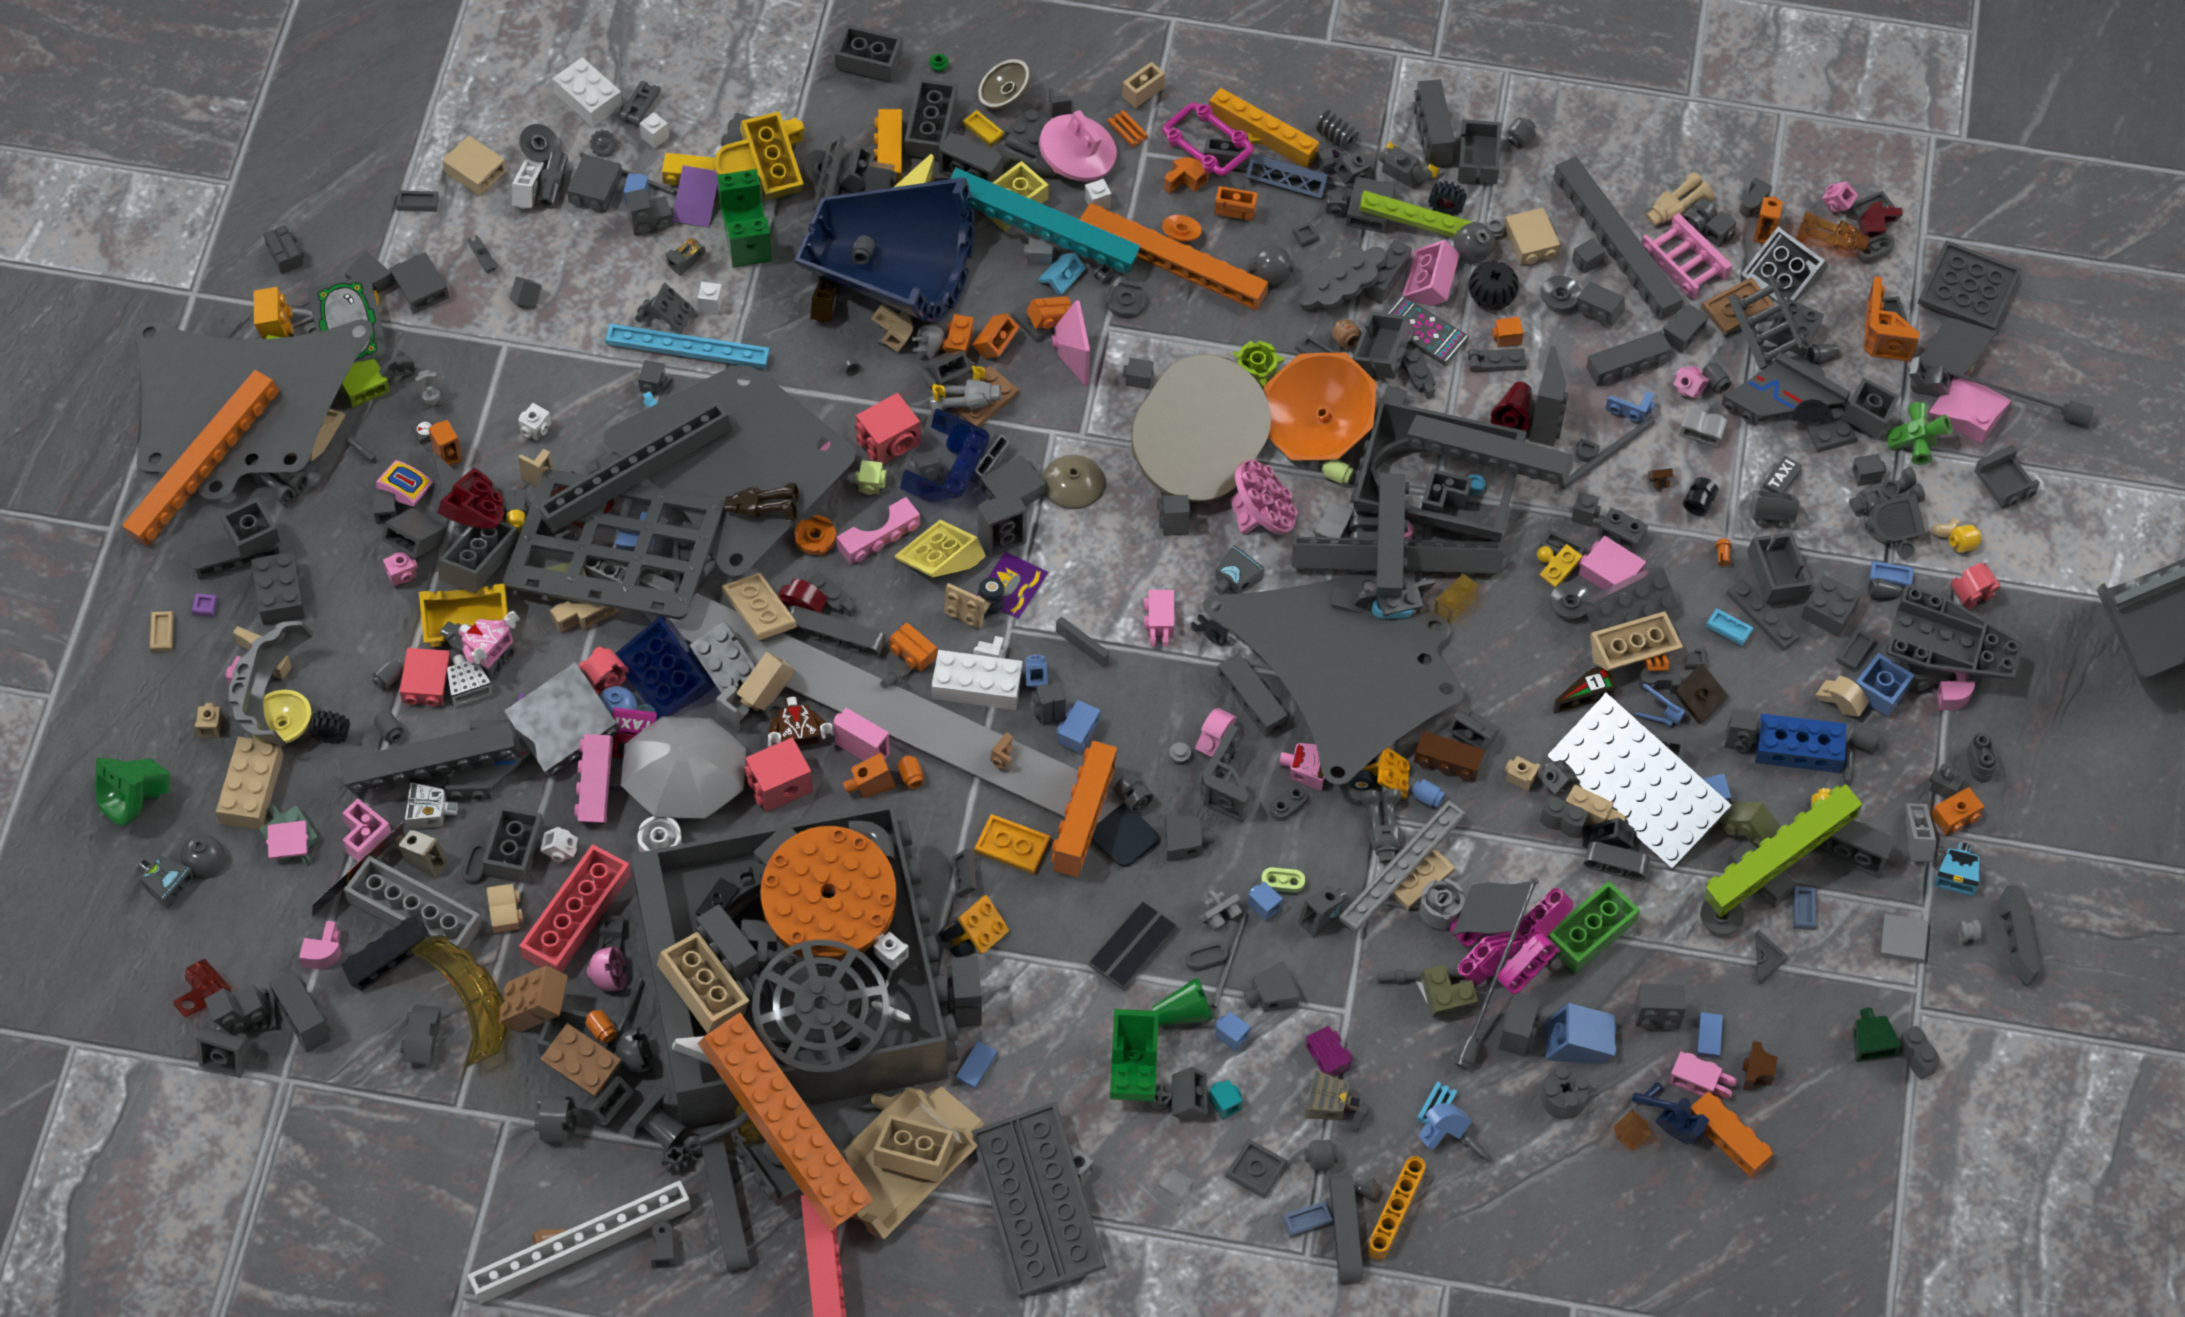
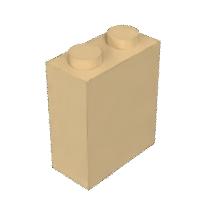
[442,135,506,196]
[1504,207,1560,266]
[737,651,796,711]

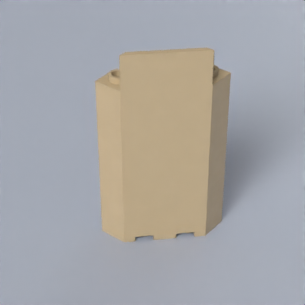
[843,1085,985,1239]

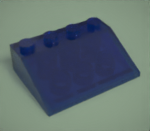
[615,616,716,720]

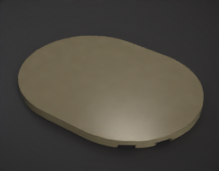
[1131,354,1271,503]

